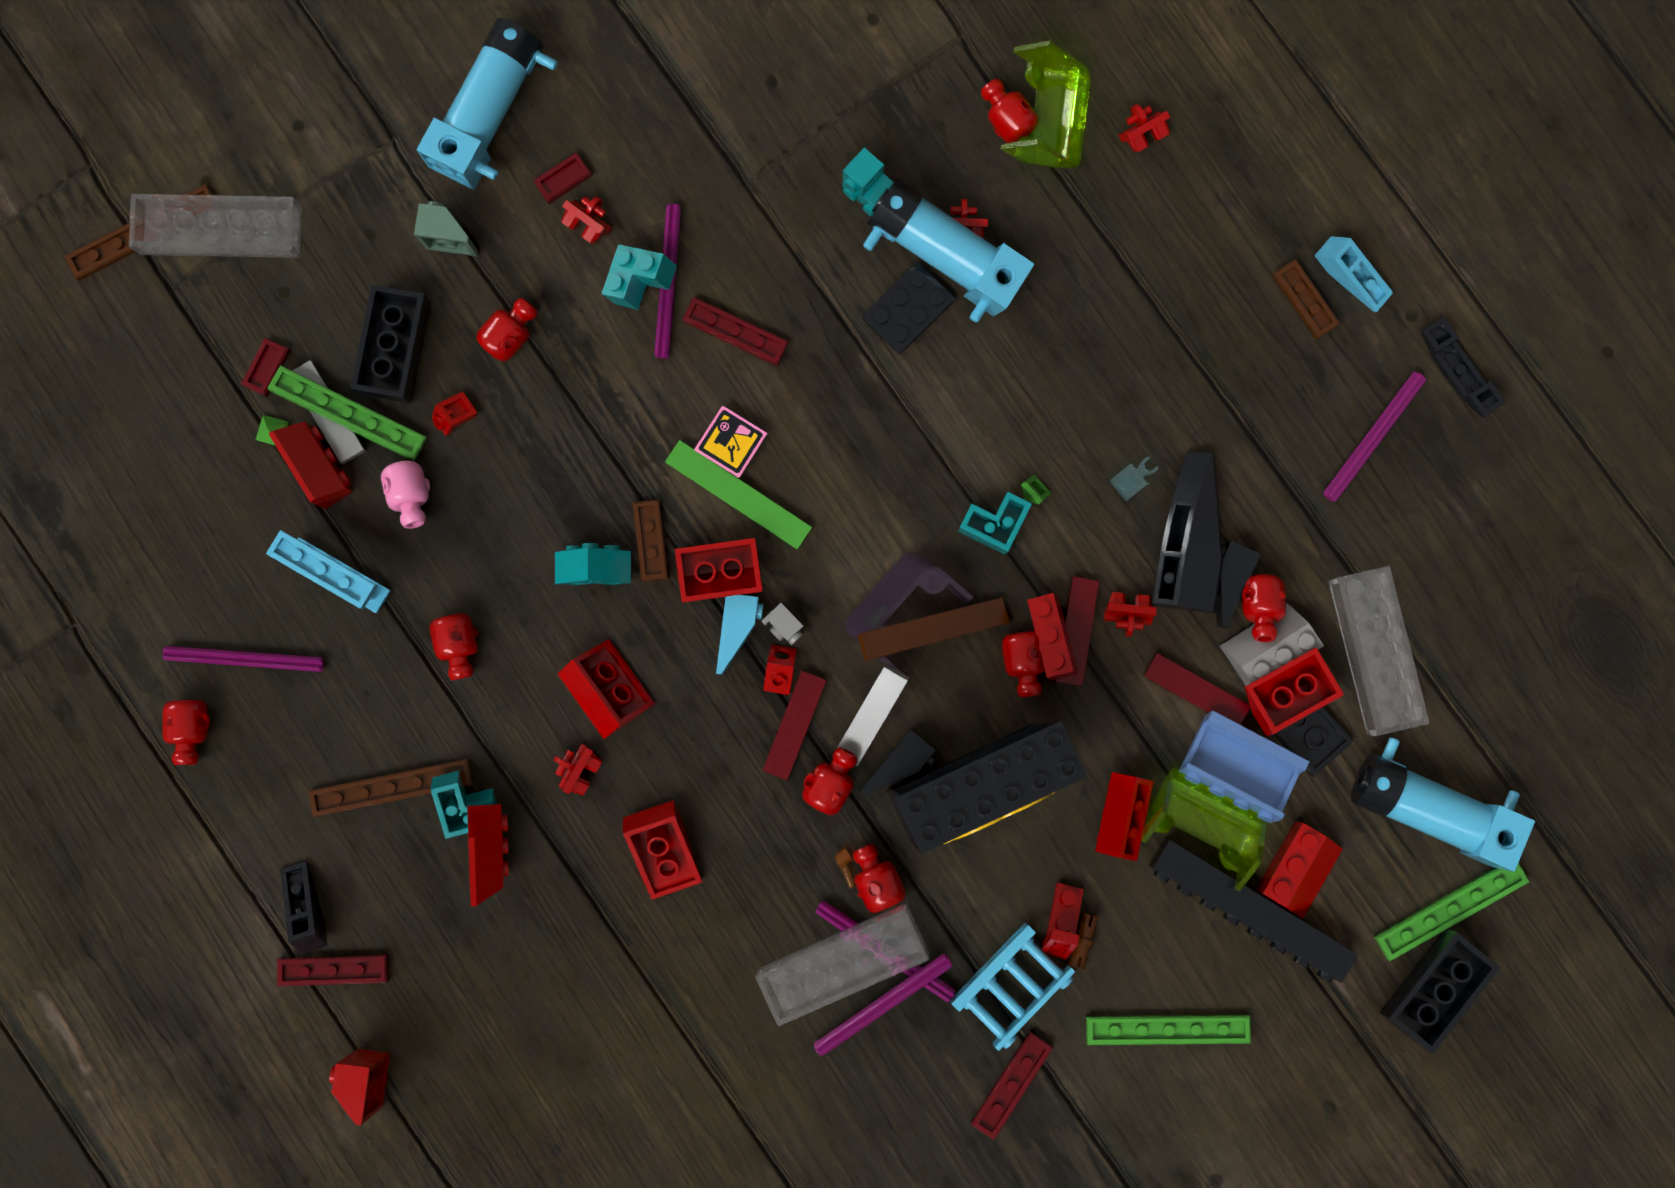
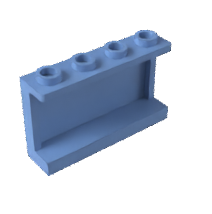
[1179,711,1309,823]

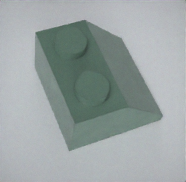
[414,201,479,257]

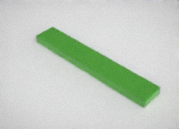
[268,365,427,462]
[665,440,812,550]
[1374,863,1529,961]
[1086,1014,1251,1045]

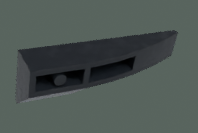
[1152,452,1223,613]

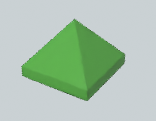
[255,415,290,446]
[1021,475,1051,505]

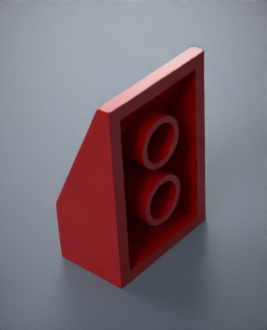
[623,800,702,900]

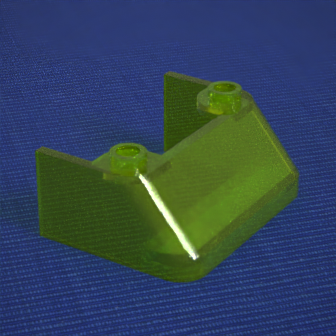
[1001,40,1090,169]
[1141,768,1267,892]

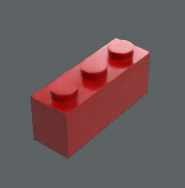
[1027,593,1078,681]
[1095,772,1154,861]

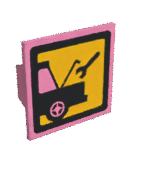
[694,405,767,478]

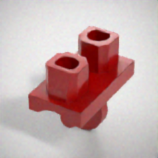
[1118,104,1170,152]
[561,196,613,244]
[950,199,988,238]
[1103,592,1157,637]
[553,743,602,795]

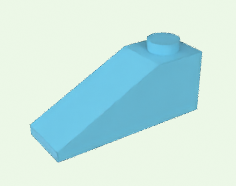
[1315,236,1393,312]
[716,595,763,675]

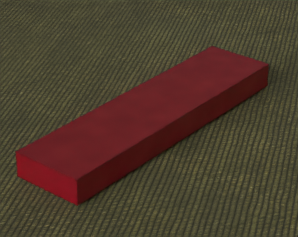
[682,297,789,366]
[1055,576,1099,686]
[1143,653,1250,725]
[762,671,827,781]
[277,954,389,987]
[971,1031,1053,1140]

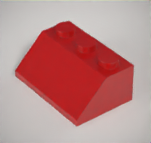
[268,421,353,509]
[675,538,763,603]
[557,639,655,739]
[1244,647,1344,736]
[467,804,509,907]
[1255,821,1343,919]
[329,1049,390,1125]

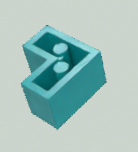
[842,148,893,216]
[601,244,677,310]
[958,492,1032,555]
[555,543,631,585]
[430,771,497,839]

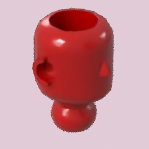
[981,78,1039,144]
[476,297,538,362]
[1242,574,1286,643]
[429,613,479,681]
[1002,631,1045,697]
[162,700,210,765]
[802,747,858,815]
[853,844,906,913]

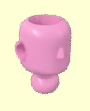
[381,461,430,529]

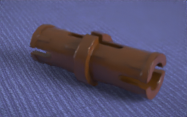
[1068,912,1099,970]

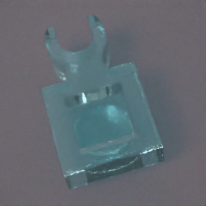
[1109,457,1158,501]

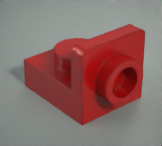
[432,391,477,436]

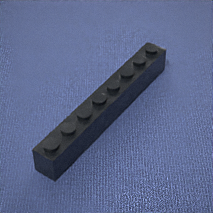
[1149,839,1358,983]

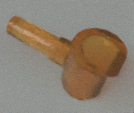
[835,848,855,888]

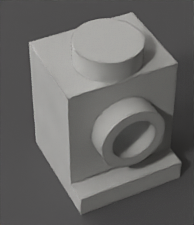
[762,603,804,645]

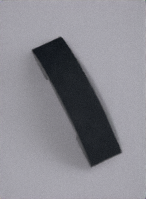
[1421,317,1506,418]

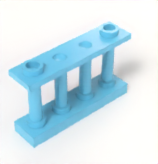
[266,530,391,613]
[950,923,1075,1051]

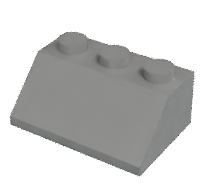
[1220,603,1324,686]

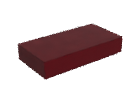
[533,152,592,204]
[241,338,291,397]

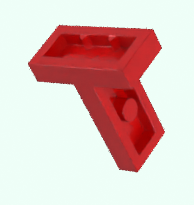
[1040,883,1084,960]

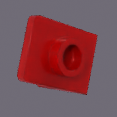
[763,645,797,695]

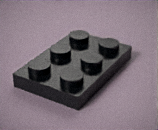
[862,262,955,355]

